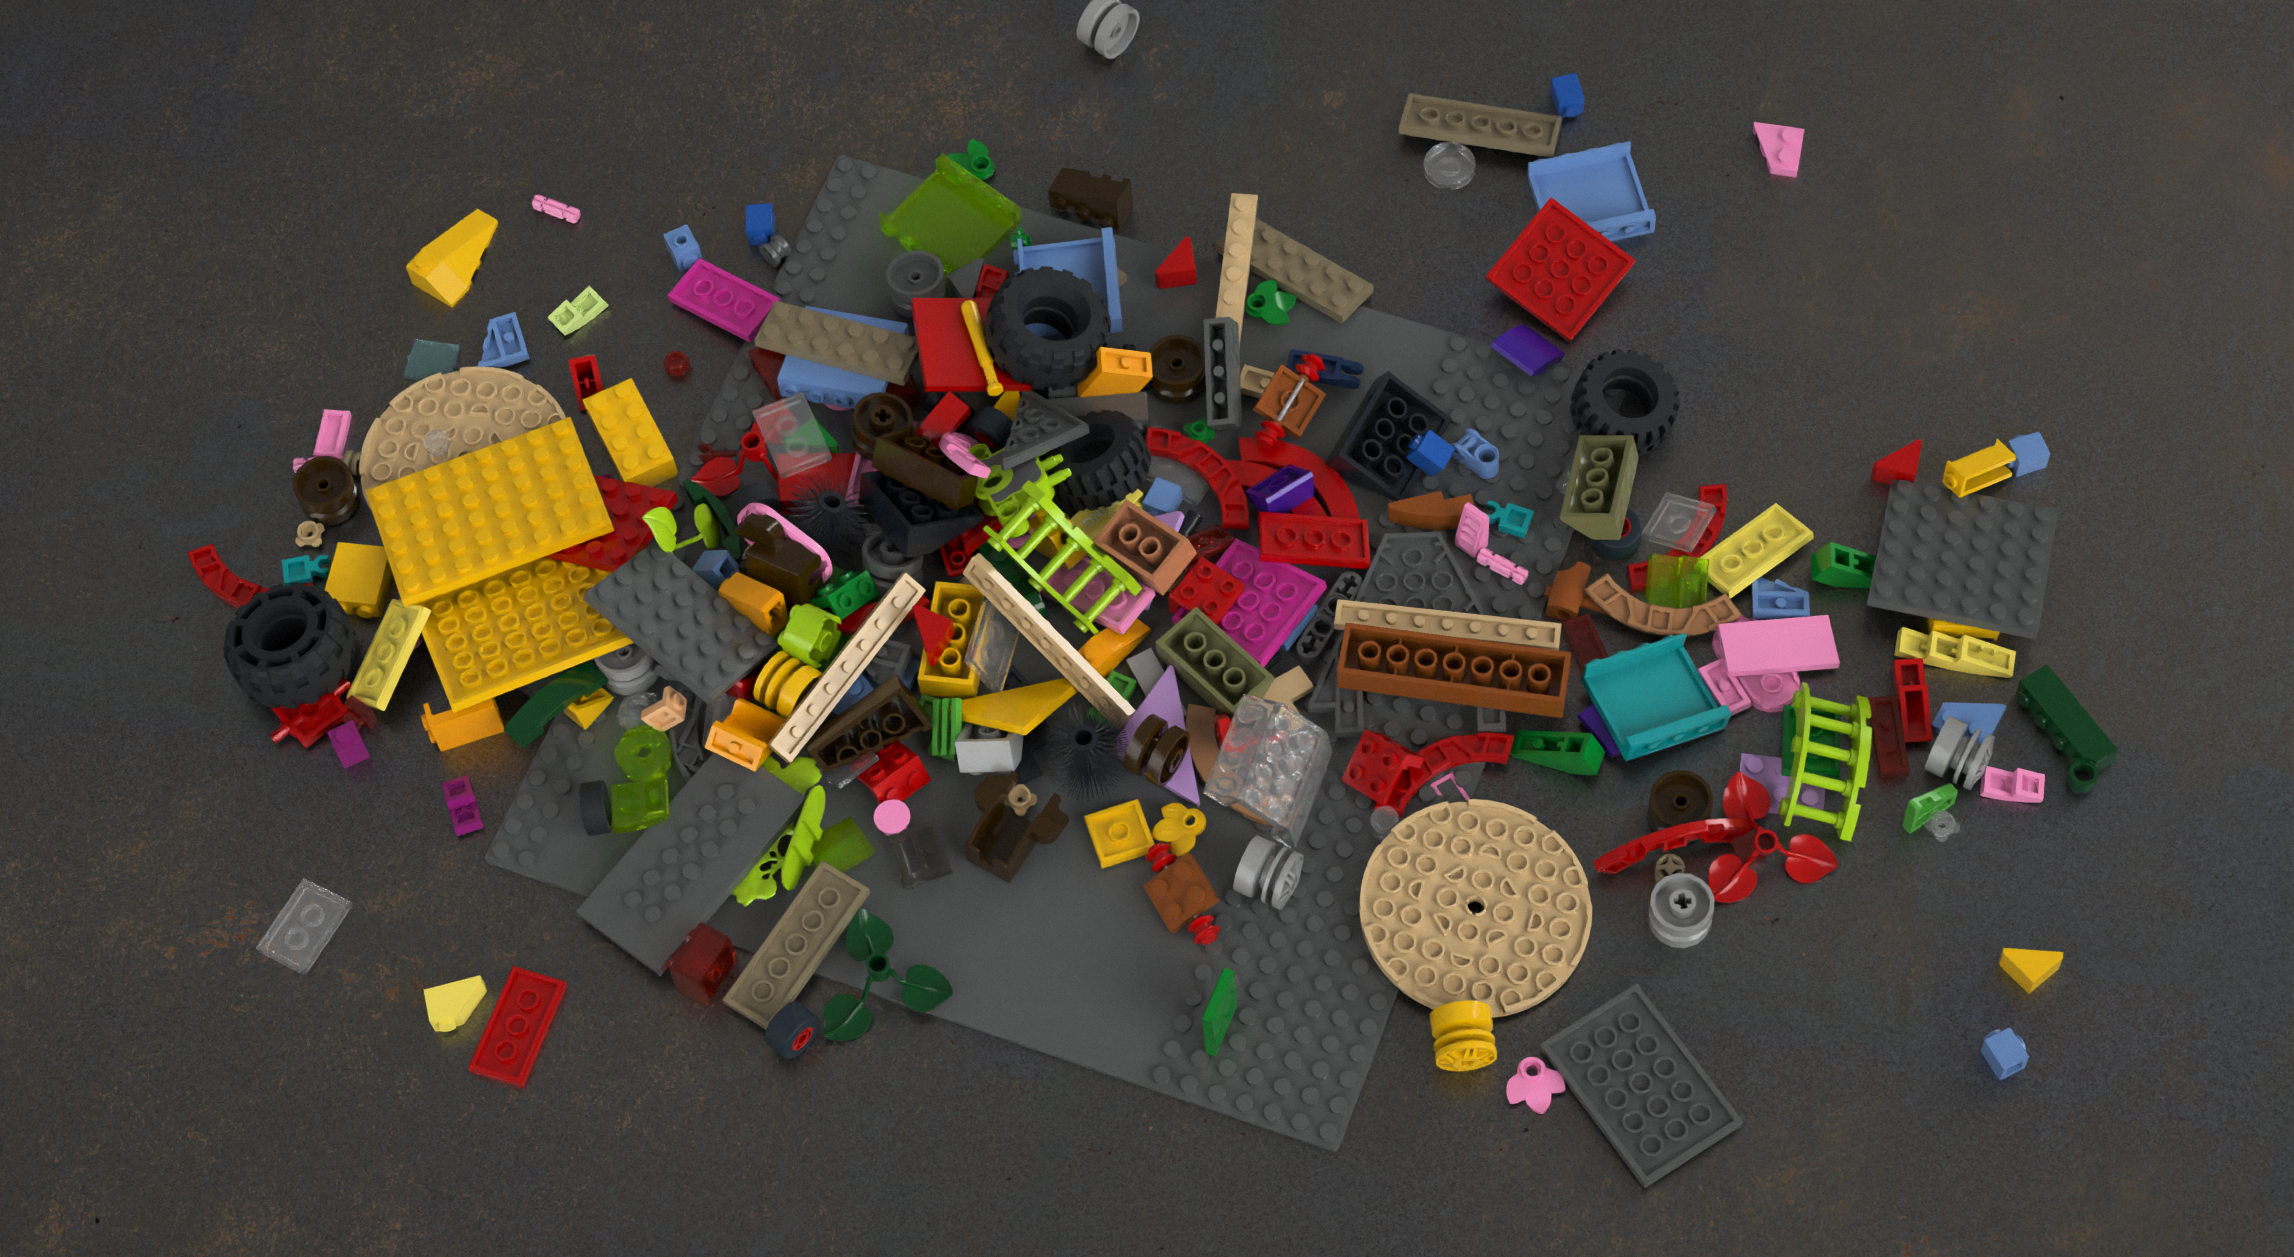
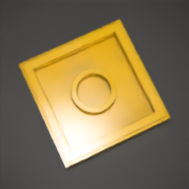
[1084,799,1154,869]

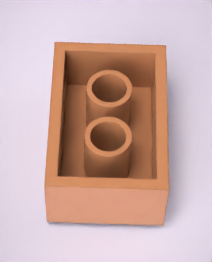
[1093,499,1197,596]

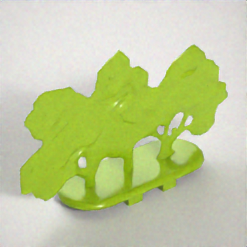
[731,756,826,906]

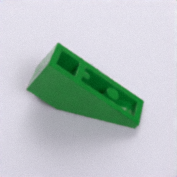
[1811,542,1876,589]
[1510,730,1605,776]

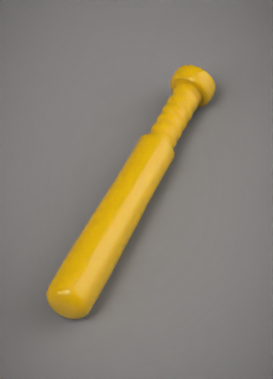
[961,300,1003,396]

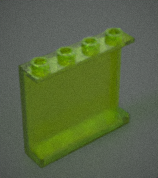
[879,153,1022,278]

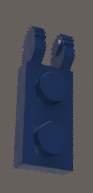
[1286,349,1364,389]

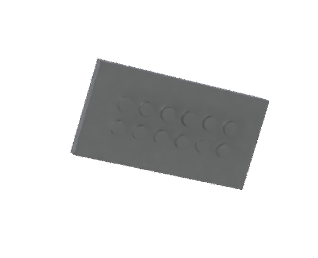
[576,753,806,976]

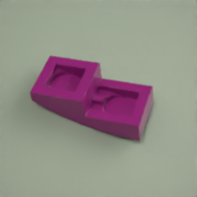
[441,775,484,836]

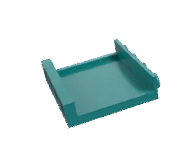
[1580,633,1732,761]

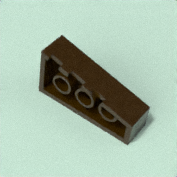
[872,425,978,510]
[806,674,933,772]

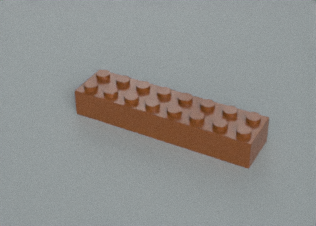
[1337,622,1571,718]

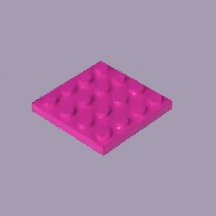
[1172,538,1327,667]

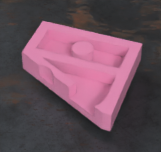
[1753,122,1804,177]

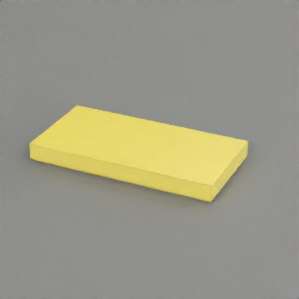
[1693,503,1814,599]
[346,599,431,711]

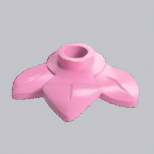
[1506,1057,1565,1114]

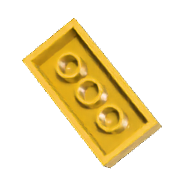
[583,378,678,487]
[918,581,993,699]

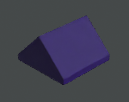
[1245,464,1314,513]

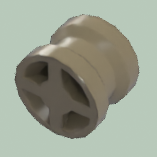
[1654,854,1685,883]

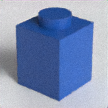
[1550,73,1585,118]
[746,203,776,246]
[1406,429,1455,477]

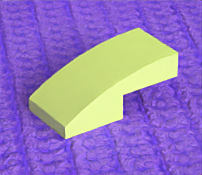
[547,286,609,335]

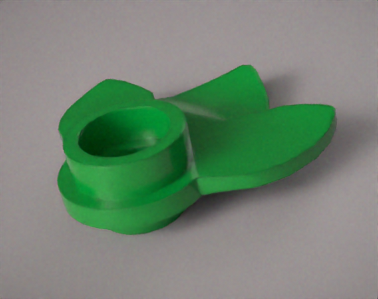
[947,139,995,183]
[1245,279,1297,326]

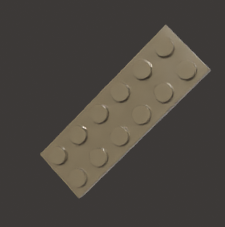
[1399,93,1562,158]
[1214,218,1374,324]
[754,301,919,386]
[723,861,871,1029]

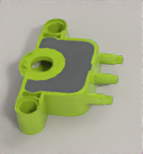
[968,444,1072,538]

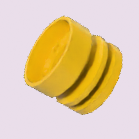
[753,651,823,719]
[1430,1000,1497,1071]

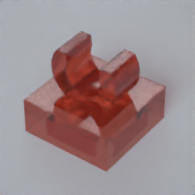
[342,695,378,730]

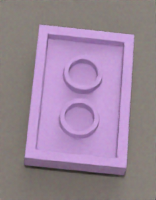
[1739,753,1825,817]

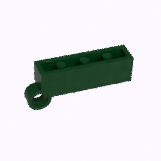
[974,530,1048,620]
[2016,664,2118,793]

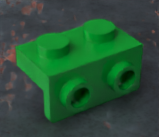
[810,569,879,620]

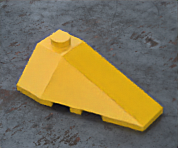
[406,209,498,307]

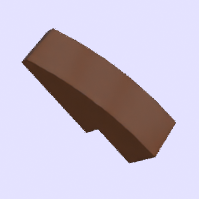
[1388,491,1474,530]

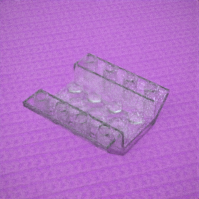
[1203,695,1333,850]

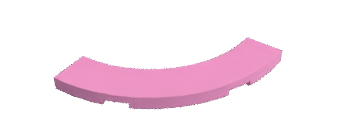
[939,432,991,479]

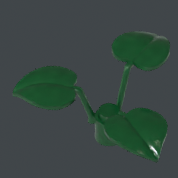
[823,908,953,1041]

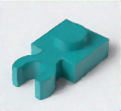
[1485,501,1534,539]
[282,555,331,586]

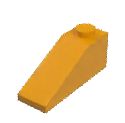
[1077,618,1151,679]

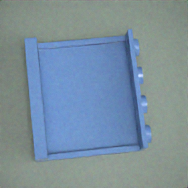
[1527,141,1656,241]
[1013,227,1123,340]
[777,306,909,409]

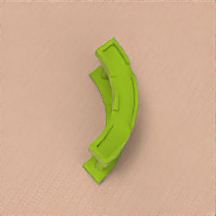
[983,480,1142,635]
[1778,682,1872,841]

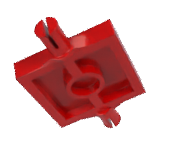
[269,678,351,749]

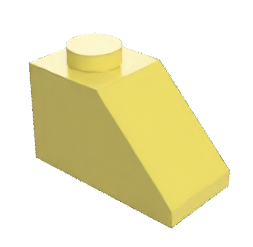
[424,975,487,1032]

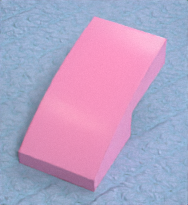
[1980,766,2045,803]

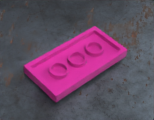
[667,258,781,343]

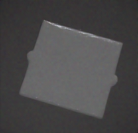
[819,751,880,789]

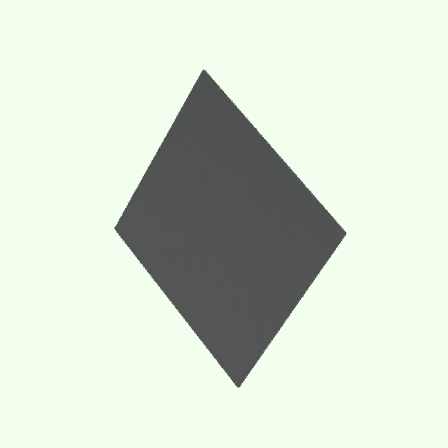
[485,155,1627,1152]

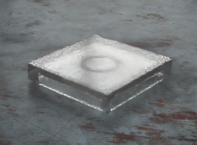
[1642,492,1716,552]

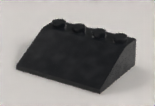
[1325,371,1452,501]
[858,471,984,558]

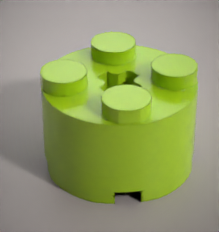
[778,604,842,668]

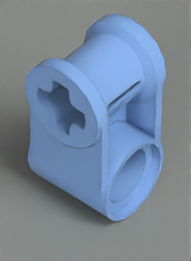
[1450,428,1499,479]

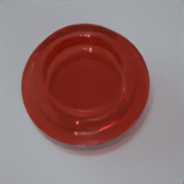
[663,351,690,377]

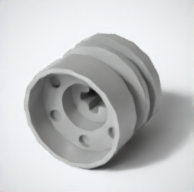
[1924,716,1995,790]
[1233,835,1304,910]

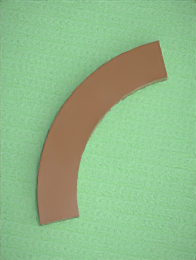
[1584,573,1742,637]
[1186,704,1282,828]

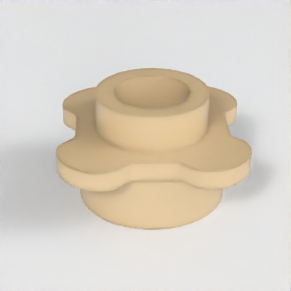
[295,521,325,547]
[1004,784,1037,816]

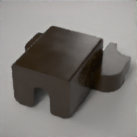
[734,513,823,607]
[964,771,1069,883]

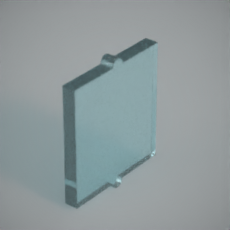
[403,339,460,380]

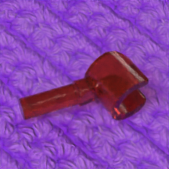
[698,443,737,464]

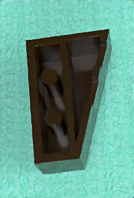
[1048,167,1134,233]

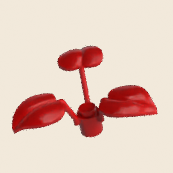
[690,400,810,516]
[1708,771,1838,903]

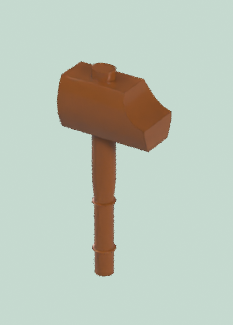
[1544,561,1608,623]

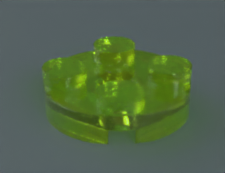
[615,725,672,781]

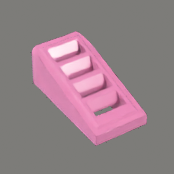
[1455,502,1489,558]

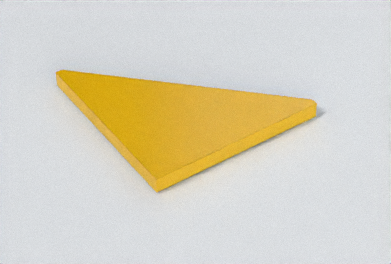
[950,678,1078,736]

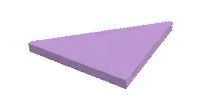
[1108,665,1200,807]

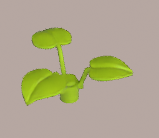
[642,504,721,554]

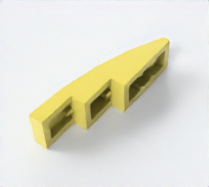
[1894,627,2016,678]

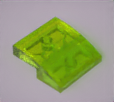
[1645,554,1709,609]
[611,772,669,834]
[810,817,875,873]

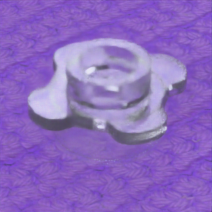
[1925,810,1960,842]

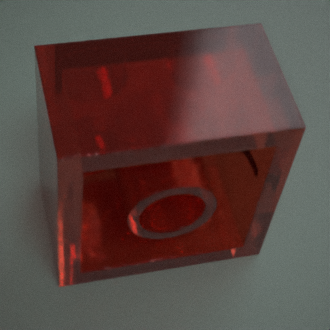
[669,922,738,1007]

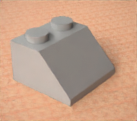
[955,722,1024,775]

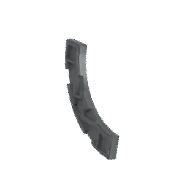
[669,683,706,783]

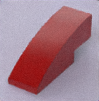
[917,391,971,448]
[1891,658,1933,743]

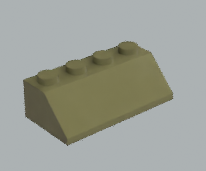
[1560,435,1639,540]
[1155,607,1274,727]

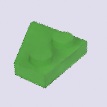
[1902,783,1958,834]

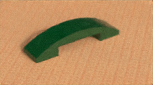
[682,479,743,573]
[504,662,609,749]

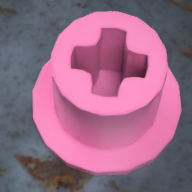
[874,799,911,838]

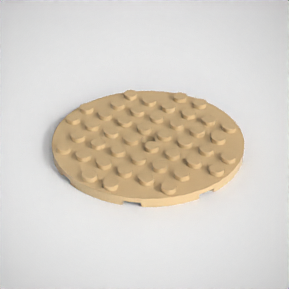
[359,366,566,516]
[1359,799,1592,1018]

